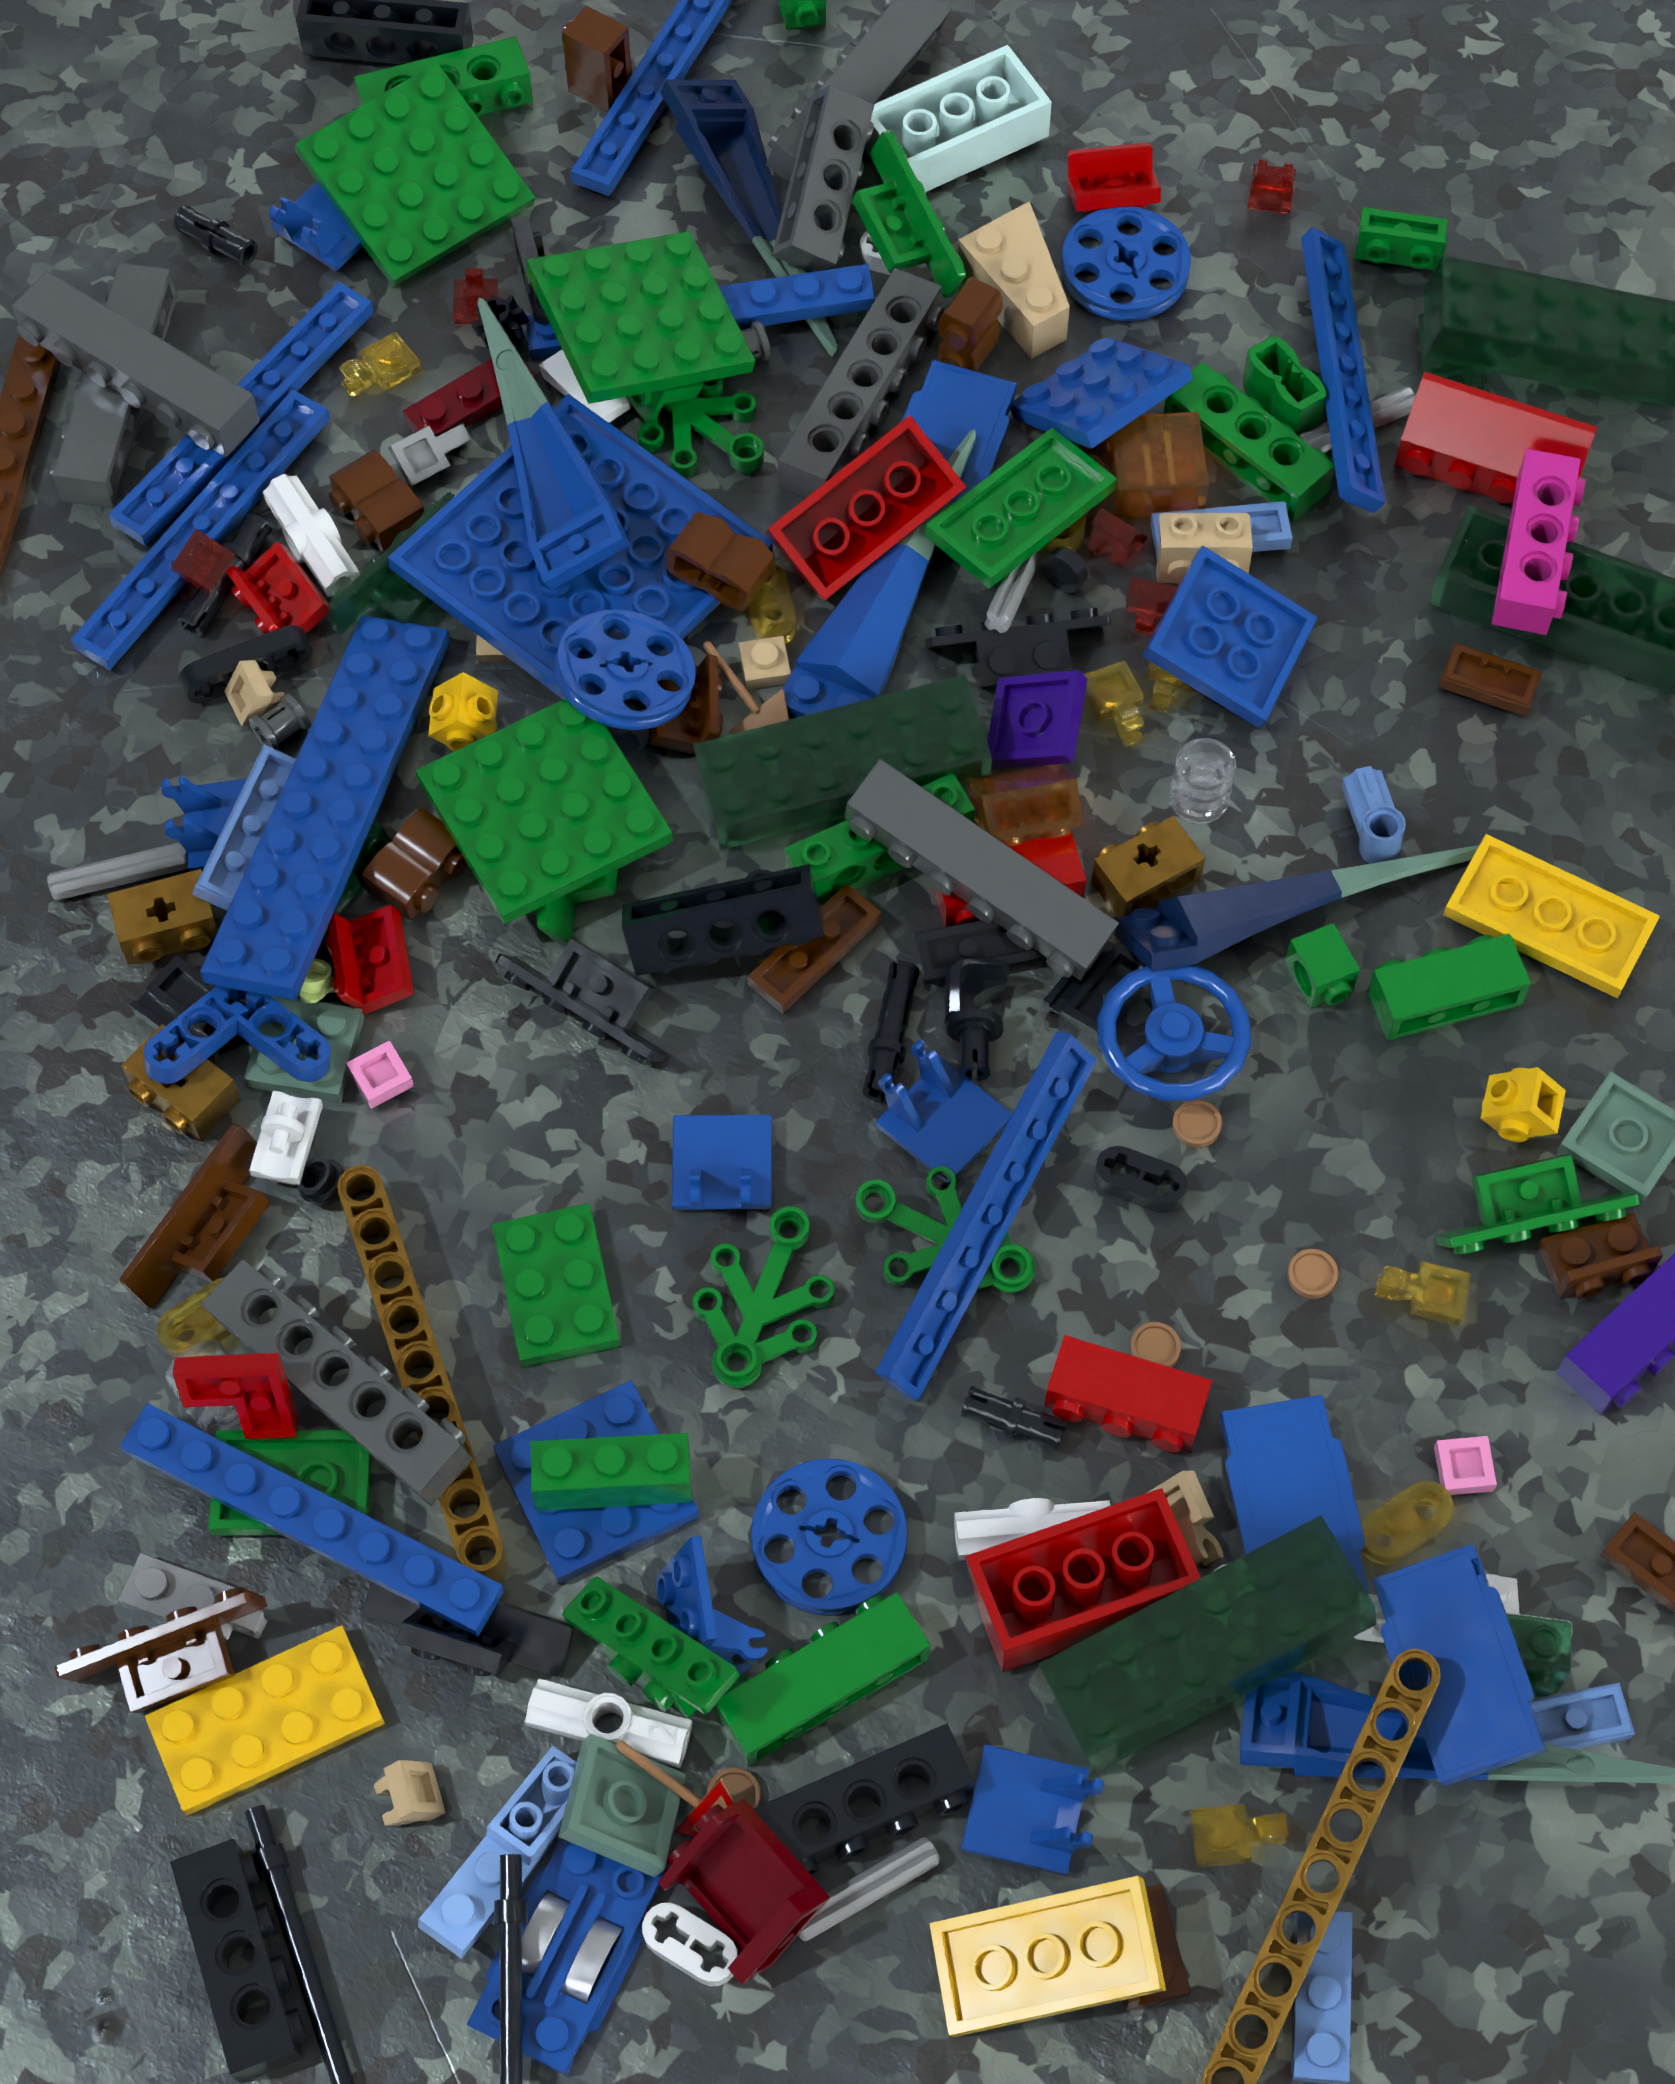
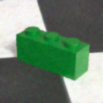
[1367,934,1531,1041]
[530,1433,692,1511]

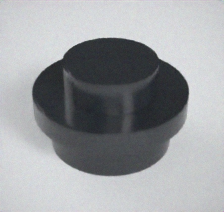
[297,1157,345,1206]

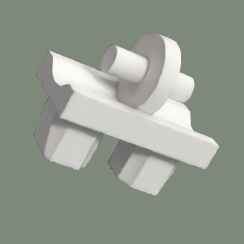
[249,1091,323,1186]

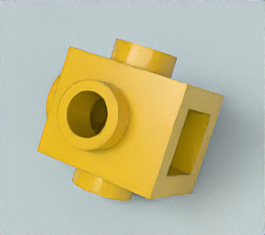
[428,672,499,751]
[1480,1067,1566,1142]

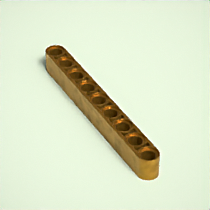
[337,1165,508,1582]
[1202,1649,1441,2084]

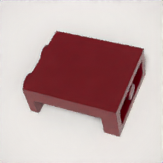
[658,1798,831,1985]

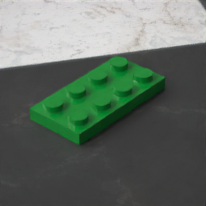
[925,427,1117,589]

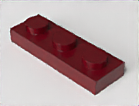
[403,357,538,437]

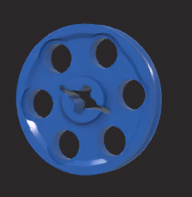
[1060,206,1191,321]
[554,610,696,730]
[751,1459,907,1616]

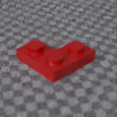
[172,1353,299,1439]

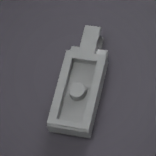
[118,1553,268,1640]

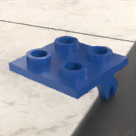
[269,182,363,271]
[161,776,247,872]
[875,1040,1012,1185]
[672,1115,772,1210]
[656,1536,767,1677]
[961,1744,1104,1877]

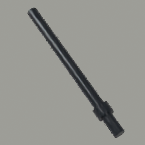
[244,1805,355,2084]
[494,1854,528,2084]

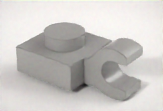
[388,424,471,488]

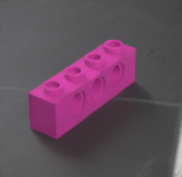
[1491,448,1586,635]

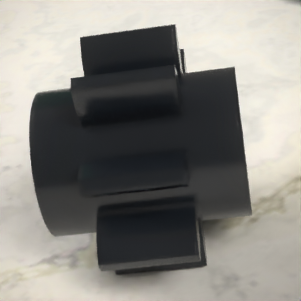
[471,295,529,349]

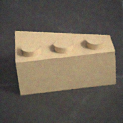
[958,201,1070,359]

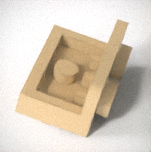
[1156,513,1253,584]

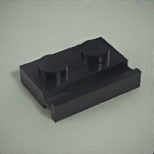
[1043,942,1149,1041]
[130,955,252,1061]

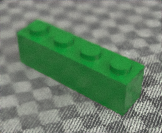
[715,1592,931,1768]

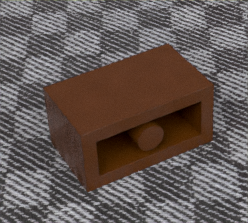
[562,5,632,112]

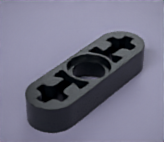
[179,625,313,703]

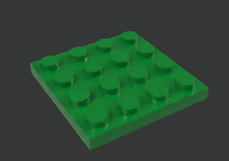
[295,62,535,288]
[526,231,755,404]
[415,698,673,925]

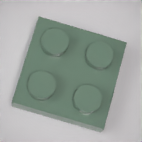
[244,996,365,1103]
[1557,1071,1675,1205]
[558,1734,686,1877]

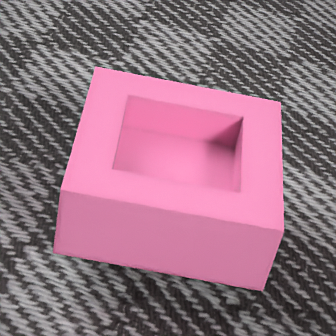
[346,1040,414,1109]
[1434,1436,1497,1496]

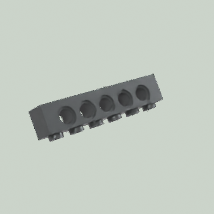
[778,268,945,498]
[201,1259,473,1506]

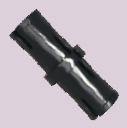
[173,205,258,266]
[961,1385,1068,1451]

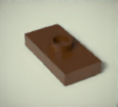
[1438,643,1543,717]

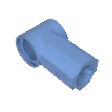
[1341,766,1406,864]

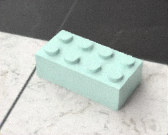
[864,45,1052,192]

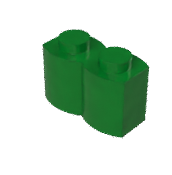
[1242,336,1326,436]

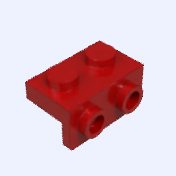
[1067,142,1161,214]
[226,541,332,634]
[326,904,414,1015]

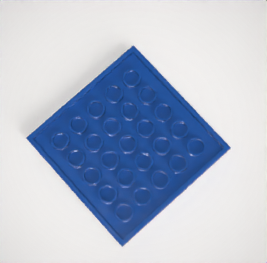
[388,394,773,699]

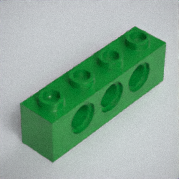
[354,36,533,117]
[1163,362,1335,522]
[784,773,975,906]

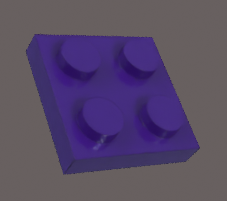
[983,670,1088,769]

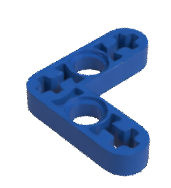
[144,985,331,1084]

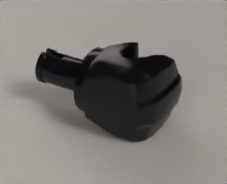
[944,958,1008,1081]

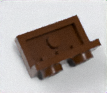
[649,654,724,756]

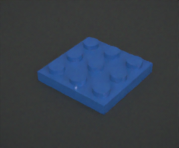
[1010,337,1193,449]
[1142,545,1318,728]
[493,1380,699,1585]

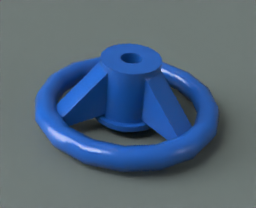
[1097,965,1252,1101]

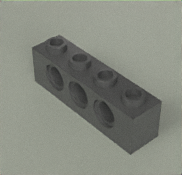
[772,84,874,272]

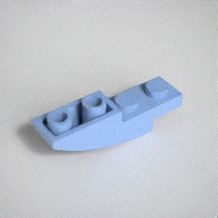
[418,1746,577,1959]

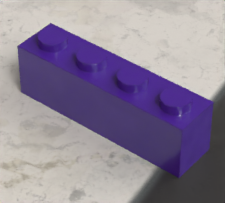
[1556,1253,1675,1415]

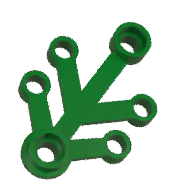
[638,378,764,478]
[855,1166,1035,1293]
[692,1206,834,1388]

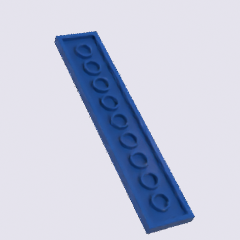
[200,615,450,1000]

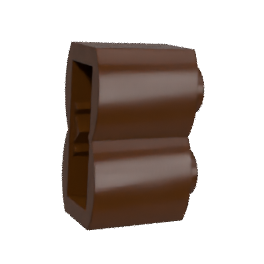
[937,277,1003,372]
[328,449,427,552]
[666,512,775,611]
[362,808,468,920]

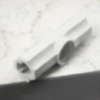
[263,474,361,598]
[954,1498,1111,1561]
[525,1679,693,1768]

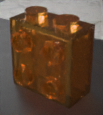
[1106,412,1209,518]
[968,764,1083,846]

